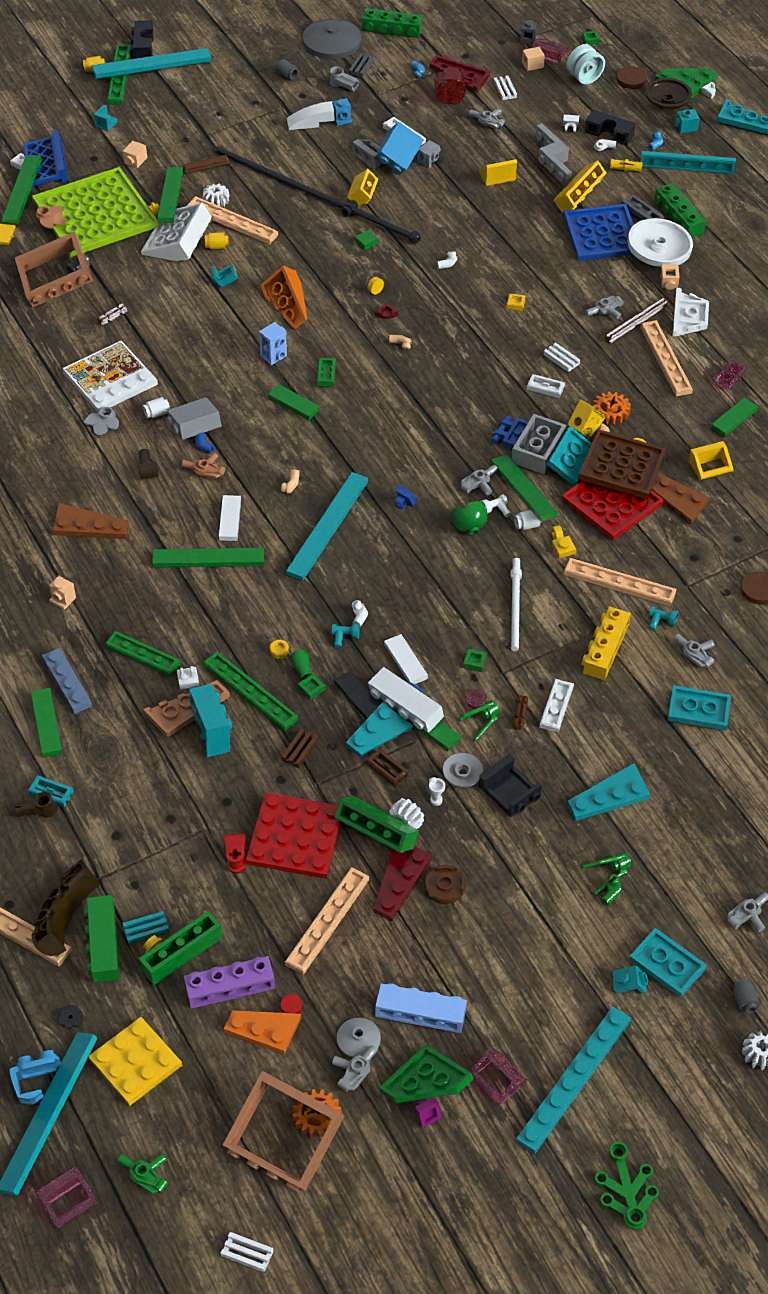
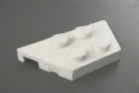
[673,288,709,337]

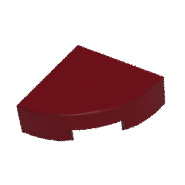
[375,303,398,319]

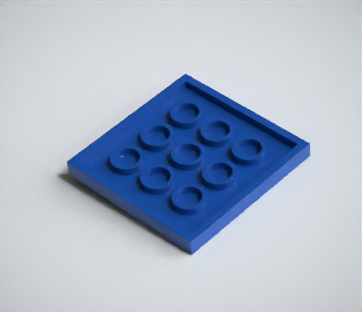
[563,204,634,261]

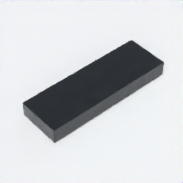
[334,671,380,720]

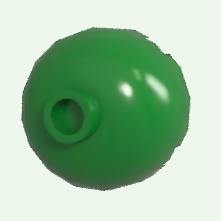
[450,501,488,535]

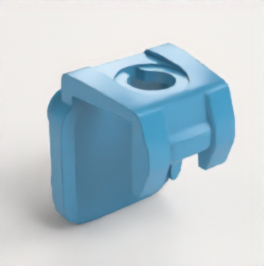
[10,1050,61,1105]

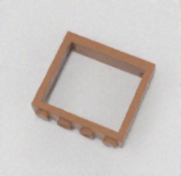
[15,231,93,307]
[223,1071,344,1191]

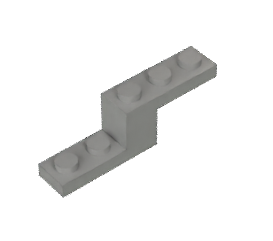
[536,123,572,186]

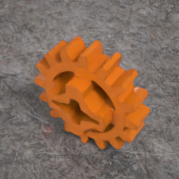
[593,391,631,424]
[293,1089,341,1139]

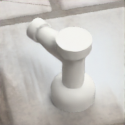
[480,494,511,517]
[429,777,445,806]

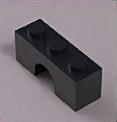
[131,20,154,59]
[585,110,636,146]

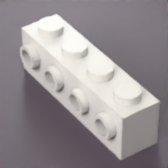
[368,667,444,733]

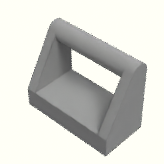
[353,139,384,169]

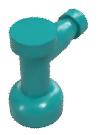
[648,606,678,631]
[332,623,360,648]

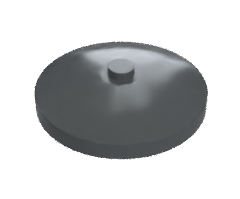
[303,18,361,59]

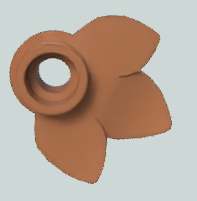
[36,206,66,229]

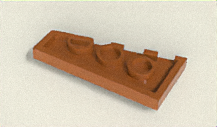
[651,473,709,524]
[53,503,129,539]

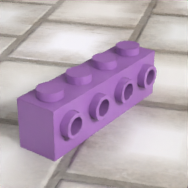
[184,956,275,1009]

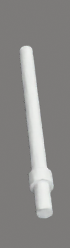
[510,558,522,651]

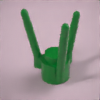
[459,700,500,741]
[582,852,631,895]

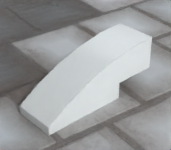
[287,101,334,130]

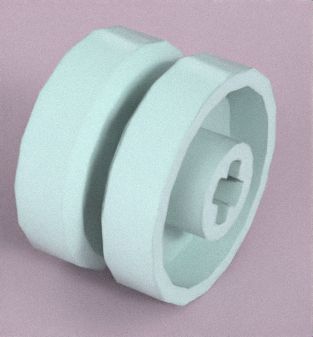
[566,44,605,84]

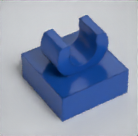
[395,485,417,509]

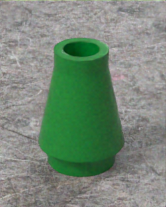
[290,650,312,680]

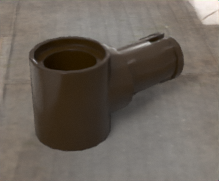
[138,449,159,480]
[14,792,58,818]

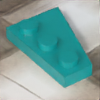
[345,702,413,758]

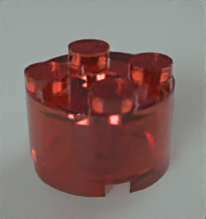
[434,68,466,104]

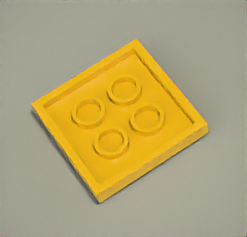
[88,1017,182,1106]

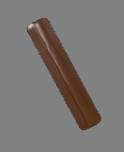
[183,155,229,174]

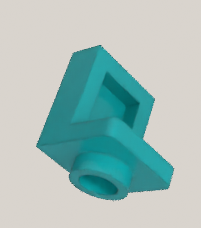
[210,264,238,288]
[613,965,648,994]

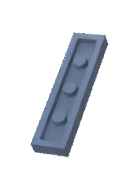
[42,648,92,714]

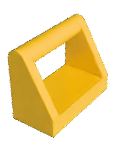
[689,441,733,480]

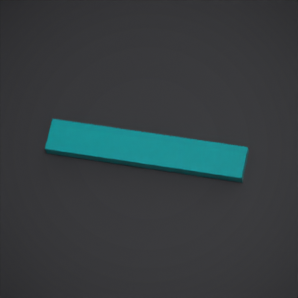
[640,151,736,174]

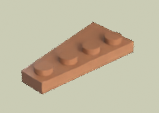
[143,680,230,738]

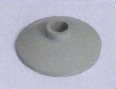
[443,753,483,787]
[337,1018,381,1058]

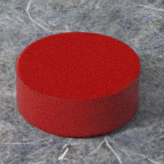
[281,994,303,1014]

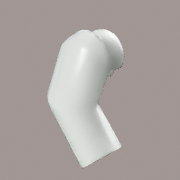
[594,139,616,151]
[437,251,457,269]
[352,600,368,627]

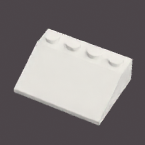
[141,202,212,261]

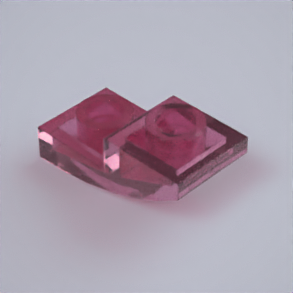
[715,360,747,390]

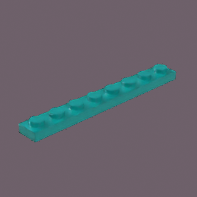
[516,1006,631,1155]

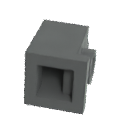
[520,20,537,45]

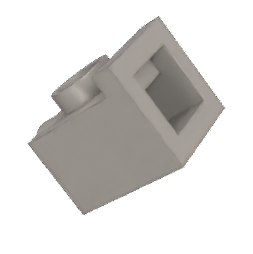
[417,140,441,168]

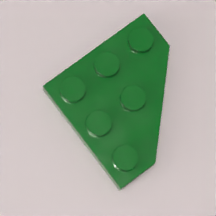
[655,68,718,99]
[379,1044,473,1103]

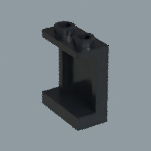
[478,754,542,817]

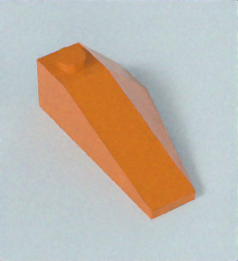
[260,266,308,329]

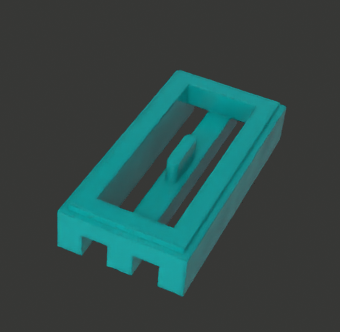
[28,775,74,807]
[122,911,169,944]

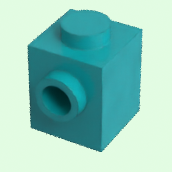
[674,109,700,133]

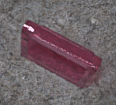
[533,38,569,63]
[469,1048,527,1105]
[36,1166,98,1229]

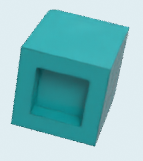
[94,105,118,131]

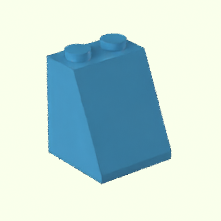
[376,122,424,174]

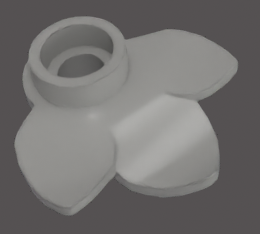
[84,406,119,435]

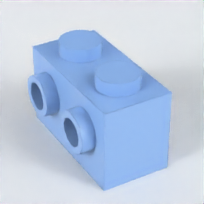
[259,322,287,365]

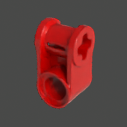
[224,833,246,873]

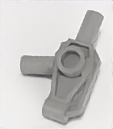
[469,108,505,128]
[585,296,624,319]
[461,465,498,495]
[674,634,715,668]
[727,892,768,932]
[332,1045,378,1092]

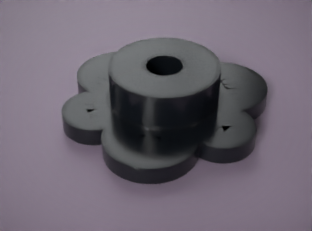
[58,1005,83,1029]

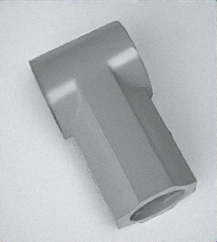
[330,66,359,92]

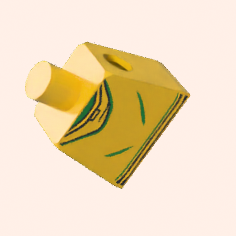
[568,399,606,439]

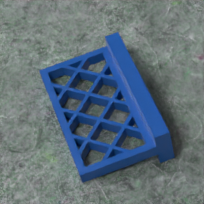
[24,130,68,186]

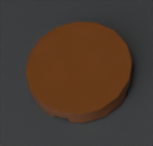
[617,66,647,89]
[741,572,768,604]
[424,865,466,904]

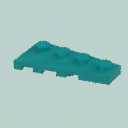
[717,99,768,135]
[568,763,651,821]

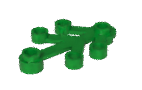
[594,1142,659,1230]

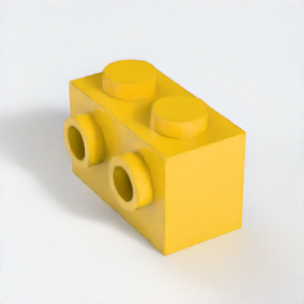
[347,168,378,207]

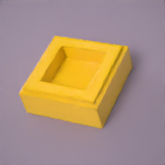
[507,294,526,311]

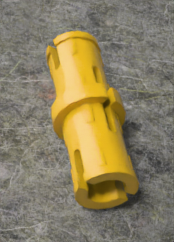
[610,159,642,172]

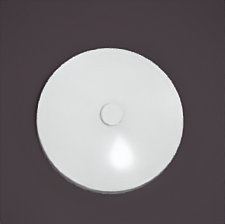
[627,218,693,267]

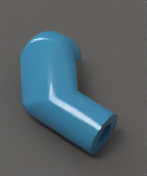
[411,60,425,78]
[648,131,663,151]

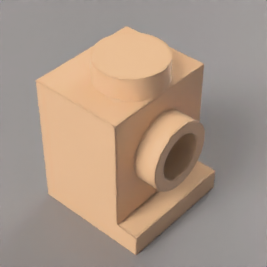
[660,264,679,290]
[49,576,76,610]

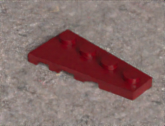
[430,55,490,93]
[374,846,432,921]

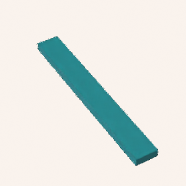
[92,48,212,79]
[286,472,368,581]
[0,1033,97,1196]

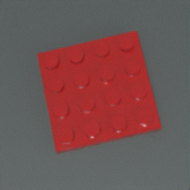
[561,481,664,541]
[246,792,341,879]

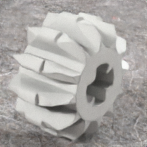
[202,183,229,207]
[389,798,424,829]
[742,1031,768,1070]

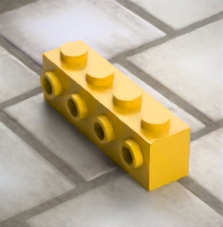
[553,160,606,213]
[581,606,631,681]

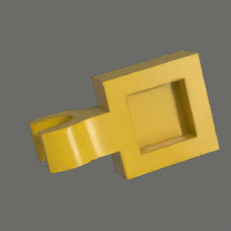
[552,525,576,558]

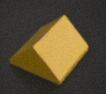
[478,159,517,186]

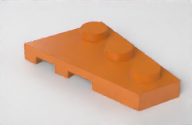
[224,1010,301,1055]

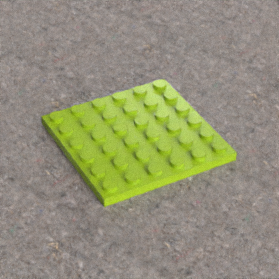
[32,167,159,257]

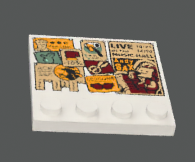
[63,341,158,413]

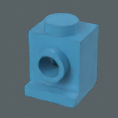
[332,99,352,126]

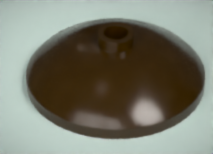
[646,78,692,110]

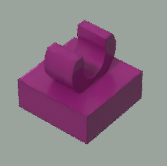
[415,1097,442,1128]

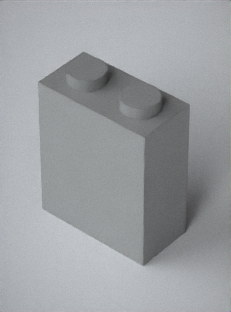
[167,397,222,440]

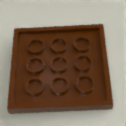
[578,429,666,499]

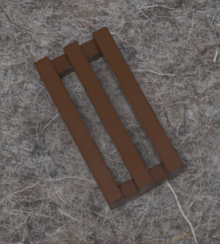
[281,728,319,768]
[366,749,409,787]

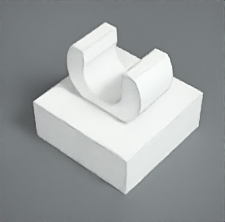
[563,115,579,133]
[177,666,199,690]

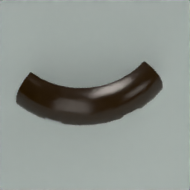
[32,859,101,956]

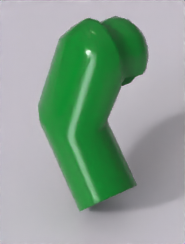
[601,874,621,906]

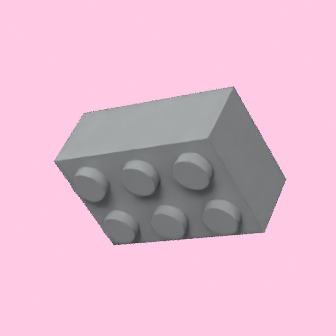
[512,414,566,474]

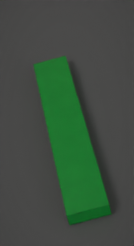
[107,45,131,105]
[1,155,42,225]
[157,167,184,223]
[491,454,557,522]
[152,548,264,568]
[203,651,298,731]

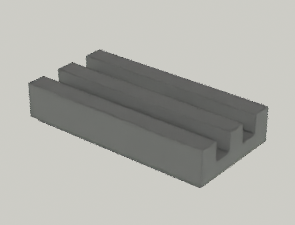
[349,53,374,78]

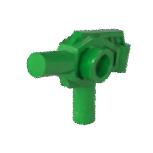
[117,1153,168,1194]

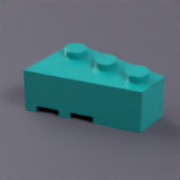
[189,684,232,757]

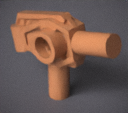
[182,452,226,479]

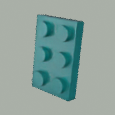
[546,426,592,486]
[668,685,731,730]
[629,928,707,998]

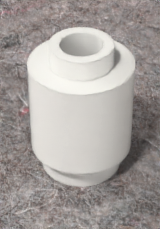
[143,397,170,419]
[514,510,541,530]

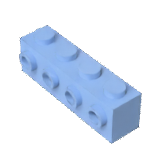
[375,983,467,1033]

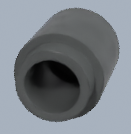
[276,59,298,80]
[65,255,90,274]
[733,979,760,1014]

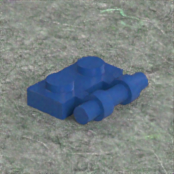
[491,416,528,449]

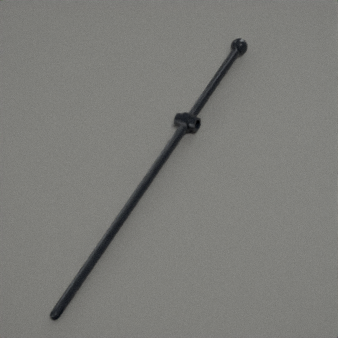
[215,146,421,244]

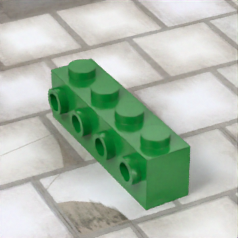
[362,8,423,38]
[654,183,706,237]
[335,796,419,853]
[84,895,120,983]
[139,911,223,986]

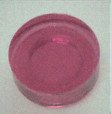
[466,689,486,709]

